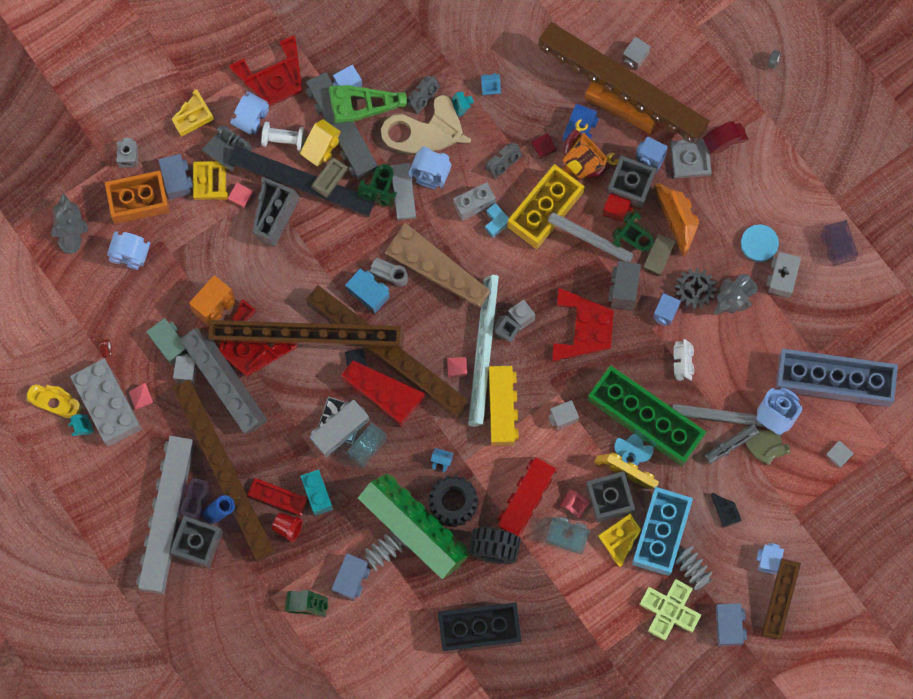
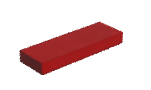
[247,477,309,517]

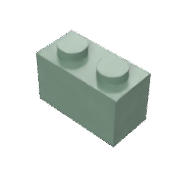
[146,318,189,366]

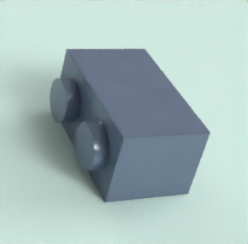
[159,154,193,200]
[331,554,371,601]
[715,604,747,647]

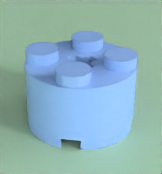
[230,91,269,135]
[408,147,452,189]
[107,231,150,270]
[756,388,802,435]

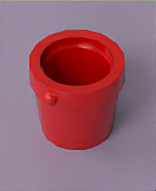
[272,513,303,542]

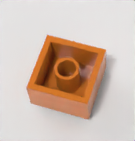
[189,275,235,326]

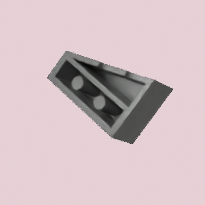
[253,177,300,247]

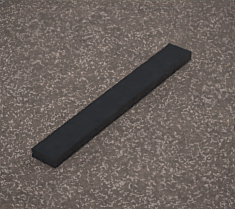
[228,145,375,218]

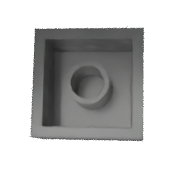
[607,156,657,209]
[608,261,641,311]
[586,471,635,523]
[170,516,223,569]

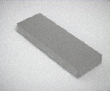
[391,163,416,221]

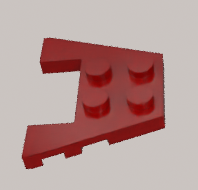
[229,35,303,107]
[552,288,614,362]
[219,299,298,377]

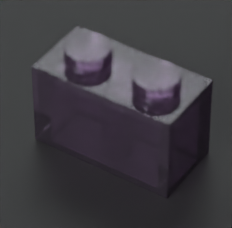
[821,220,858,266]

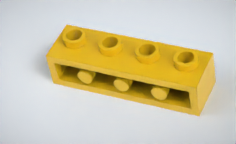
[489,366,519,446]

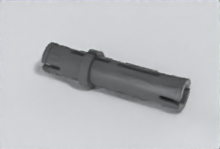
[704,423,759,465]

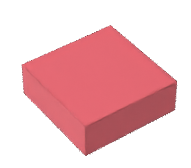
[228,183,254,209]

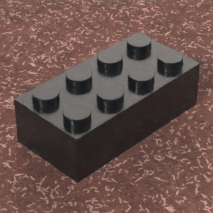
[438,602,522,654]

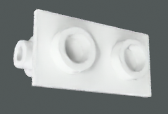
[674,339,694,381]

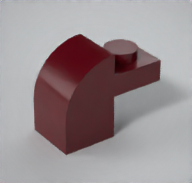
[703,121,749,154]

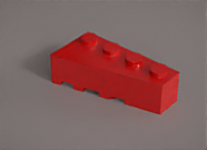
[341,361,425,427]
[497,457,559,537]

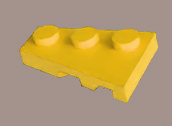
[594,453,659,489]

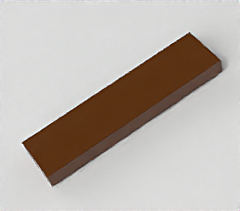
[761,558,801,640]

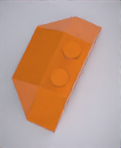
[653,183,699,256]

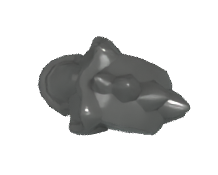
[51,194,88,254]
[714,274,758,315]

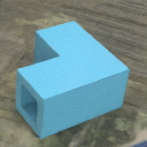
[485,203,509,238]

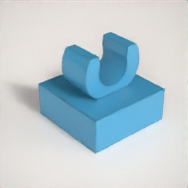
[481,73,501,95]
[431,448,454,472]

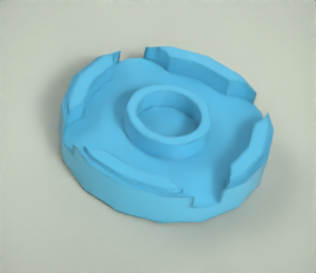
[740,224,779,262]

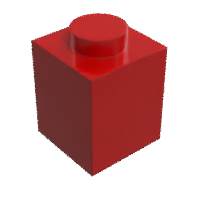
[602,193,633,223]

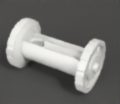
[261,121,305,151]

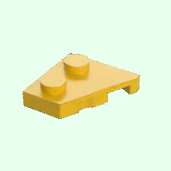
[172,89,214,137]
[598,514,641,567]

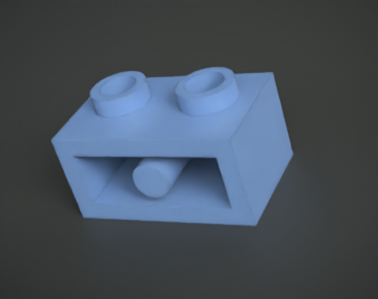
[635,136,668,174]

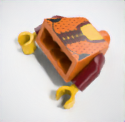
[561,119,619,179]

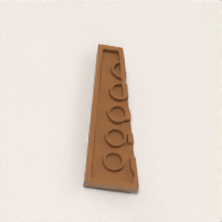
[385,223,490,308]

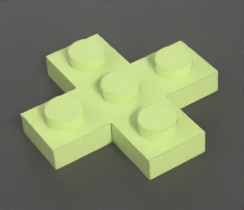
[639,579,701,641]

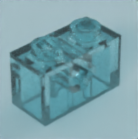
[347,422,387,468]
[545,516,590,555]

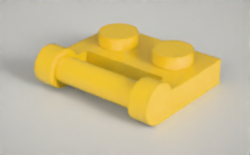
[193,161,228,200]

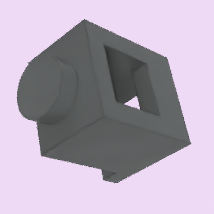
[493,316,521,342]

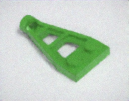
[328,85,407,123]

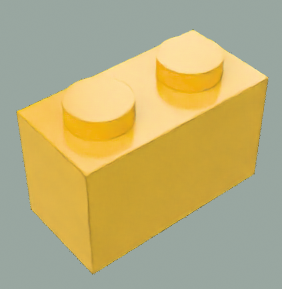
[300,119,341,166]

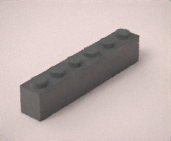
[305,72,378,182]
[180,328,268,434]

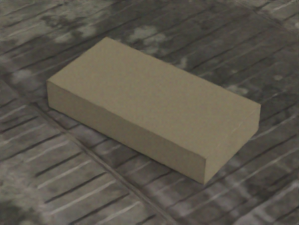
[311,157,348,198]
[643,234,676,276]

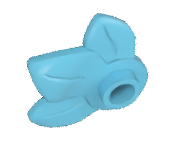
[615,434,654,466]

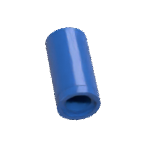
[203,495,235,524]

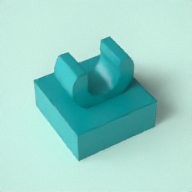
[451,91,474,117]
[68,414,94,436]

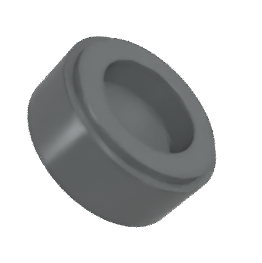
[768,50,781,70]

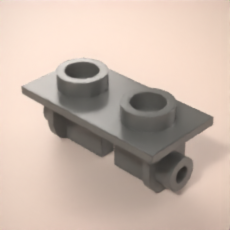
[406,75,440,114]
[485,142,522,179]

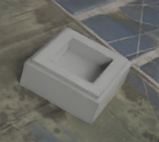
[826,441,854,468]

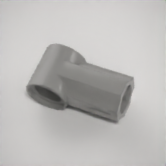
[370,258,408,287]

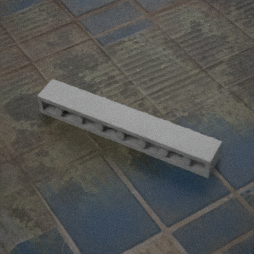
[136,436,195,595]

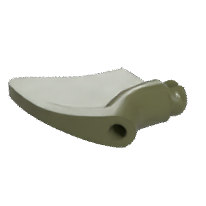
[742,426,790,466]

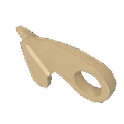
[381,95,471,155]

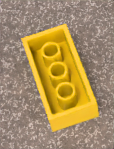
[507,164,584,250]

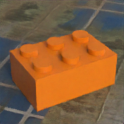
[105,170,170,224]

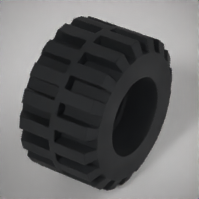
[429,475,478,527]
[468,527,521,564]

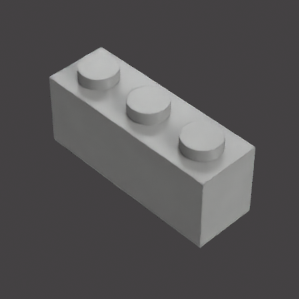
[310,400,370,458]

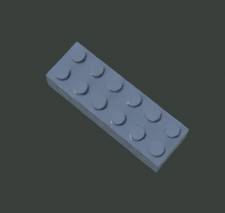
[775,349,898,407]

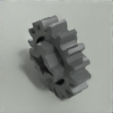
[675,268,717,310]

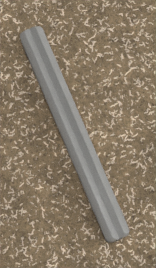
[548,213,633,262]
[672,404,765,427]

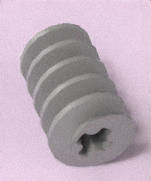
[364,530,407,571]
[675,546,715,590]

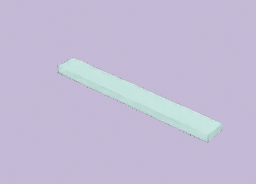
[468,275,499,427]

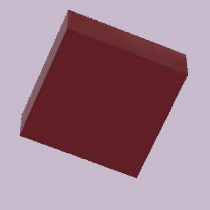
[531,133,557,159]

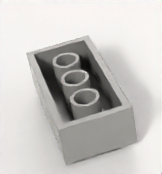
[70,358,142,447]

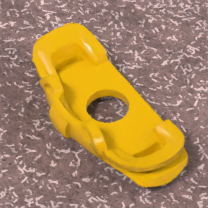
[26,384,81,418]

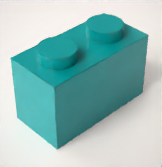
[301,469,333,516]

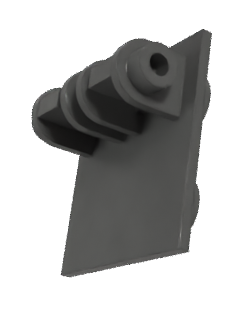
[202,125,253,171]

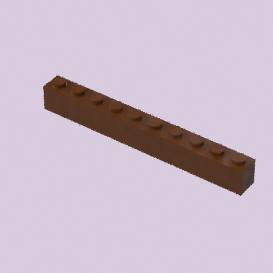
[538,22,710,145]
[306,285,468,420]
[208,320,404,348]
[172,379,275,562]

